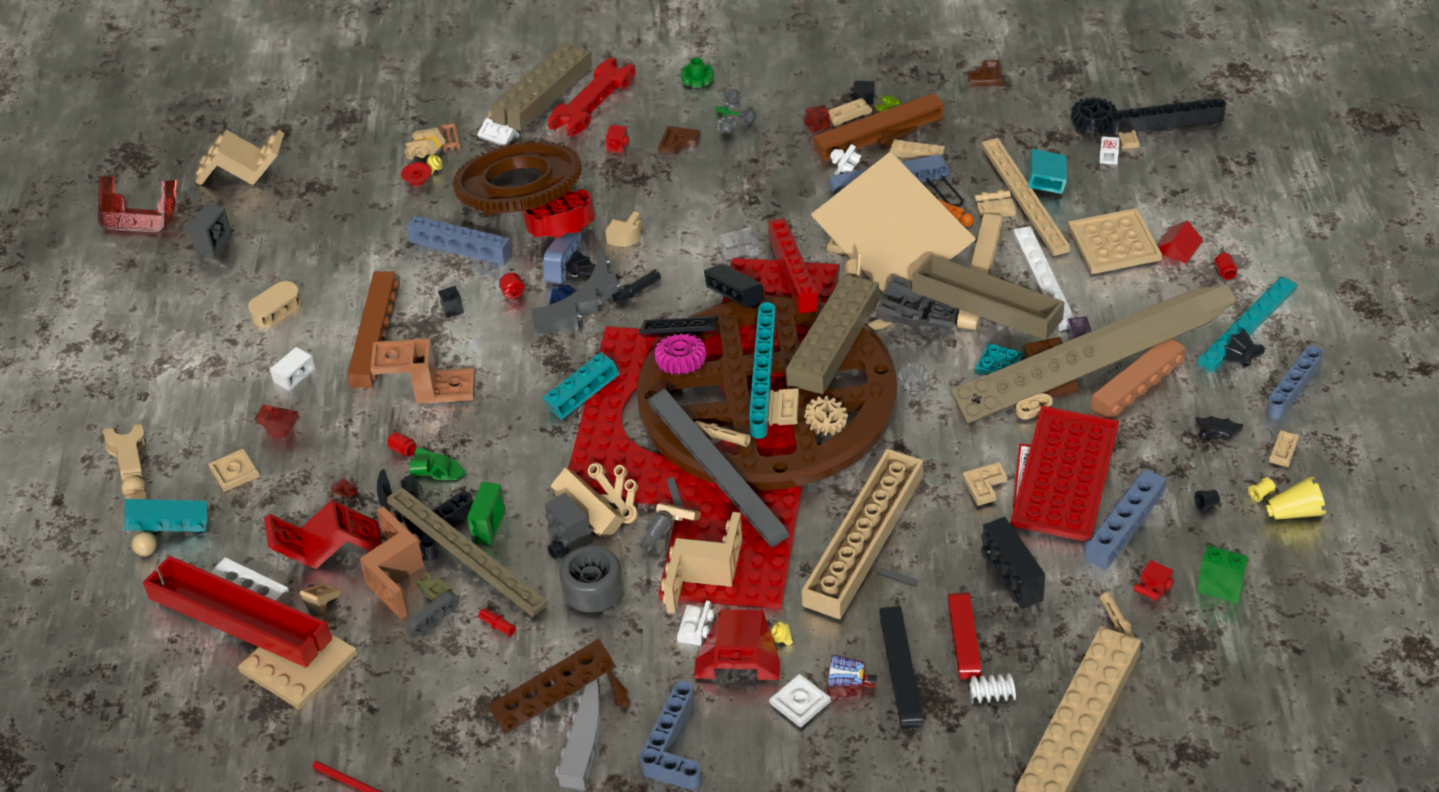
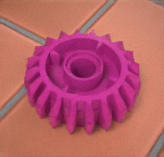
[655,333,706,376]

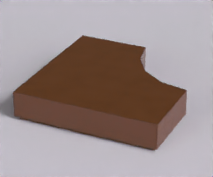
[967,60,1002,87]
[658,126,701,154]

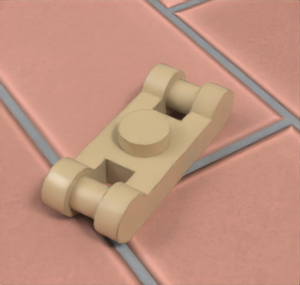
[826,98,872,127]

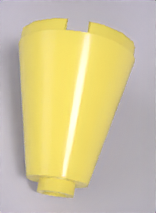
[1265,476,1326,520]

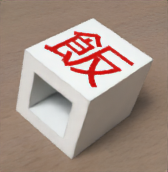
[1100,137,1119,165]

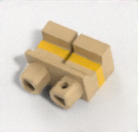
[404,128,446,159]

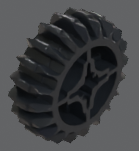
[1071,96,1117,135]

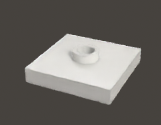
[769,673,831,728]

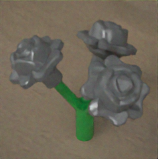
[715,89,757,134]

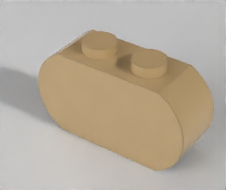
[248,281,302,328]

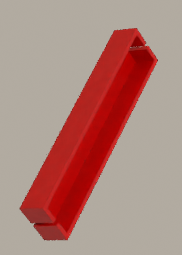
[143,555,332,668]

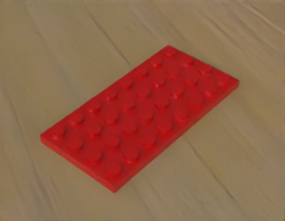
[1010,406,1119,542]

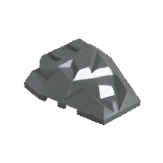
[876,275,959,328]

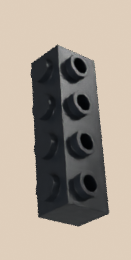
[704,263,764,307]

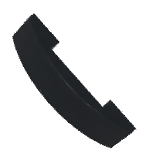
[377,469,404,523]

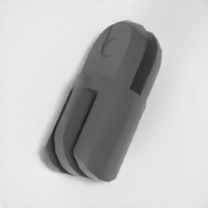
[640,510,672,552]

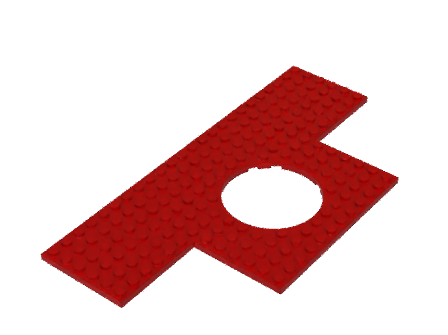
[568,258,840,610]

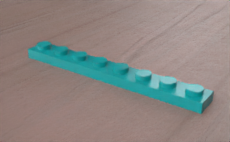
[1197,276,1297,372]

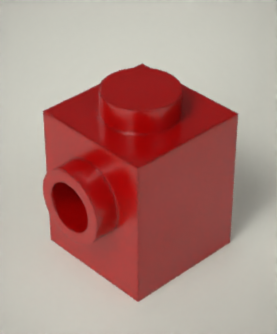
[605,125,629,153]

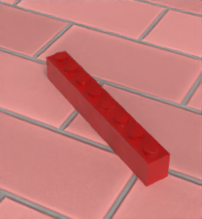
[768,219,817,313]

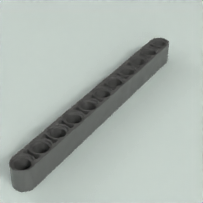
[647,388,789,548]

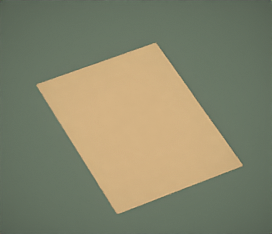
[811,152,976,295]

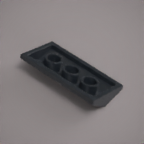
[639,316,719,338]

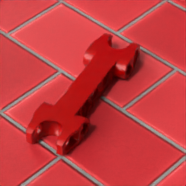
[548,57,636,137]

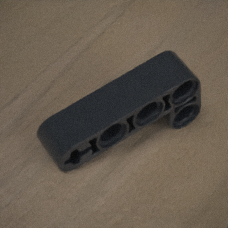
[408,492,473,561]

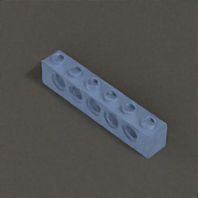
[407,216,512,265]
[1084,469,1167,571]

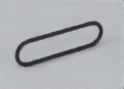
[926,175,963,207]

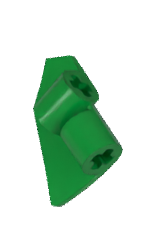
[409,447,466,480]

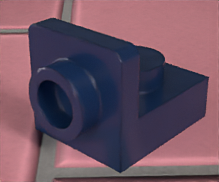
[549,285,577,305]

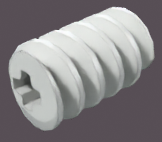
[969,673,1016,704]

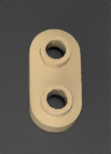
[1016,393,1053,419]

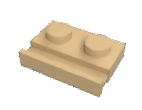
[768,389,799,426]

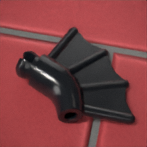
[566,251,596,277]
[1224,329,1265,367]
[1195,416,1243,440]

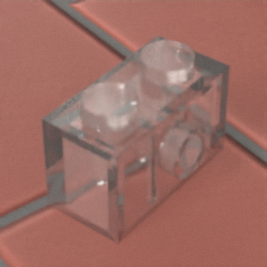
[717,227,759,263]

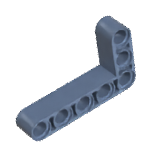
[640,681,702,790]

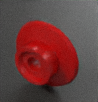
[401,162,432,186]

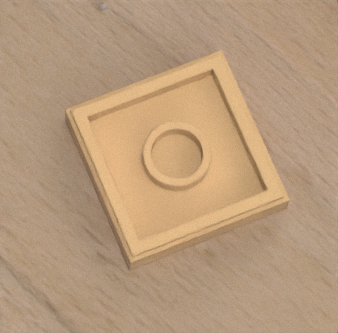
[208,448,260,492]

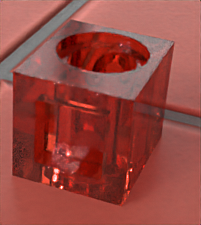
[803,105,830,132]

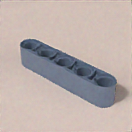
[1267,346,1322,419]

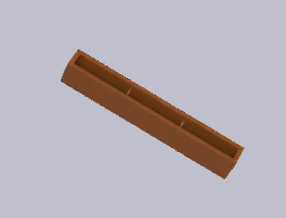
[813,93,944,161]
[347,271,400,388]

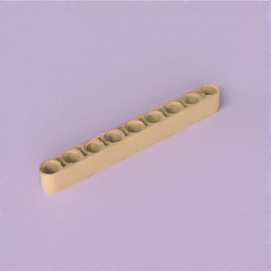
[957,213,1002,330]

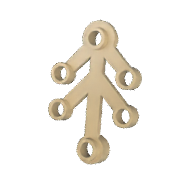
[588,463,638,524]

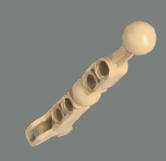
[104,423,157,557]

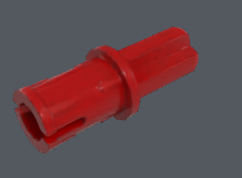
[478,608,516,637]

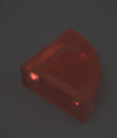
[330,478,358,497]

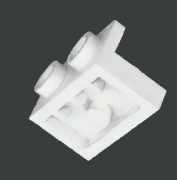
[477,118,520,147]
[677,601,714,646]

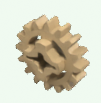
[804,396,848,436]

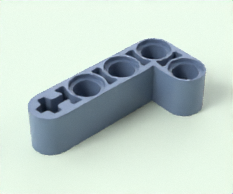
[544,231,582,285]

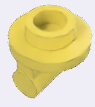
[427,154,442,174]
[771,622,793,645]

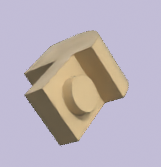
[605,211,642,247]

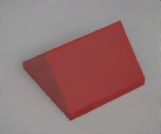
[1157,220,1203,264]

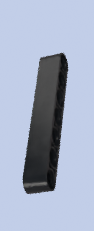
[1109,98,1226,134]
[879,605,923,729]

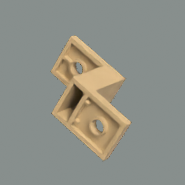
[195,130,284,185]
[661,512,743,614]

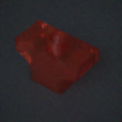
[255,405,299,439]

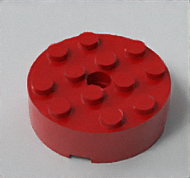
[522,189,596,238]

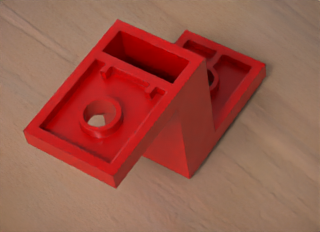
[264,500,382,569]

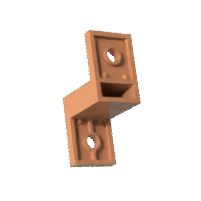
[370,338,475,404]
[359,506,424,619]

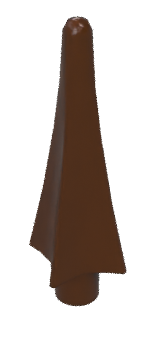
[878,126,918,148]
[607,670,631,708]

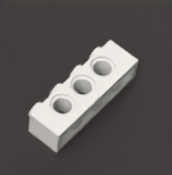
[210,558,292,605]

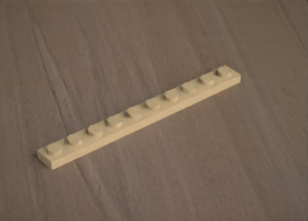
[982,138,1070,256]

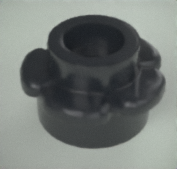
[547,540,566,560]

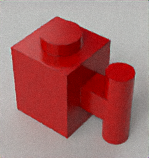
[1133,560,1175,601]

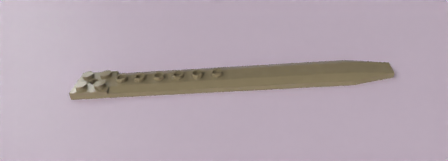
[950,284,1237,425]

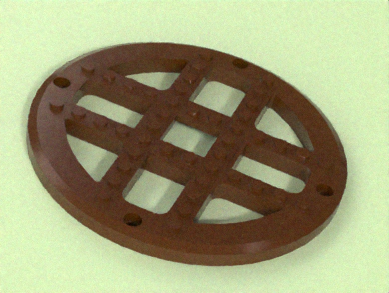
[637,295,897,490]

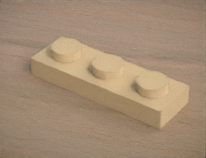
[890,139,945,159]

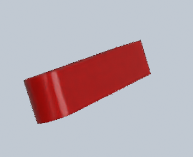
[948,592,982,680]

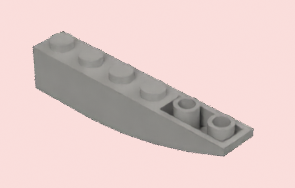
[555,679,601,790]

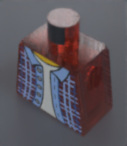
[827,654,877,700]

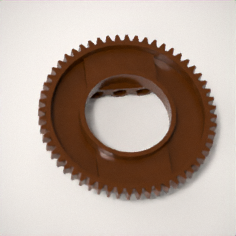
[453,140,582,217]

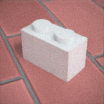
[270,347,315,391]

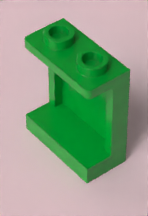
[1197,545,1249,604]

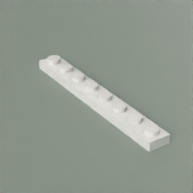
[1013,226,1077,332]

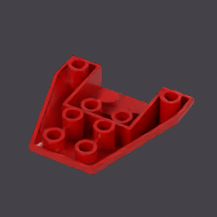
[694,609,780,680]

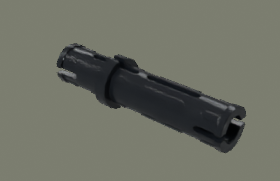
[612,269,661,305]

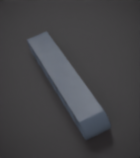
[829,155,950,196]

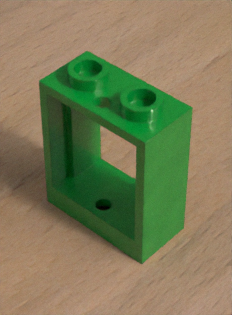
[467,482,506,546]

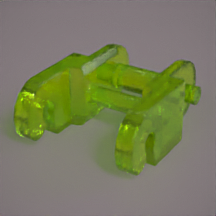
[876,95,901,111]

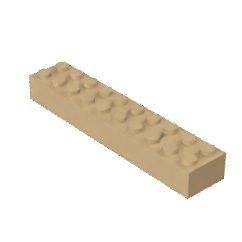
[802,449,924,620]
[1016,626,1141,792]

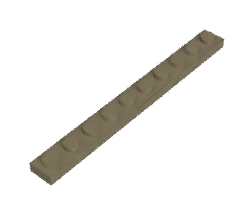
[387,488,548,617]

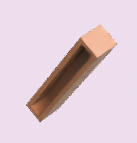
[1091,339,1186,419]

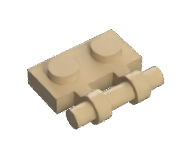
[974,190,1016,220]

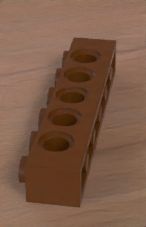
[488,638,616,734]

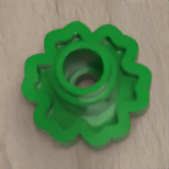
[681,57,714,88]

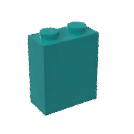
[1027,149,1067,194]

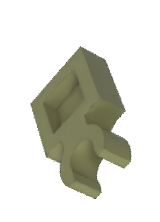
[416,572,452,602]

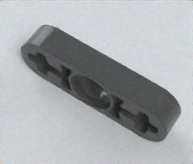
[407,591,460,636]

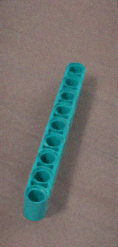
[749,302,776,439]

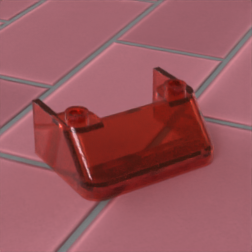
[98,176,176,233]

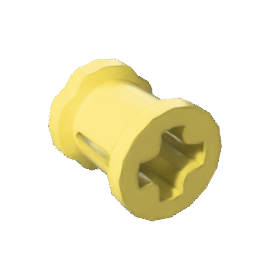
[1248,477,1276,502]

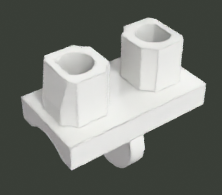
[830,144,861,175]

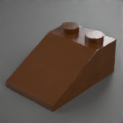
[1023,337,1079,398]

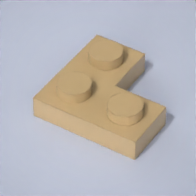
[962,462,1007,506]

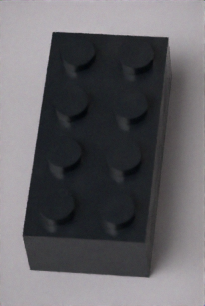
[980,517,1045,609]

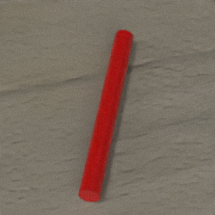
[312,761,383,792]

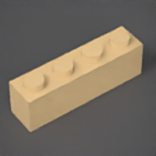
[551,468,625,538]

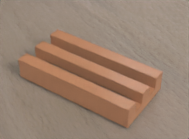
[439,123,460,151]

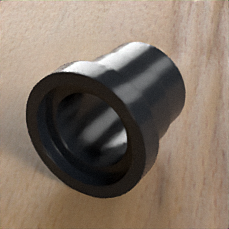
[1194,490,1220,511]

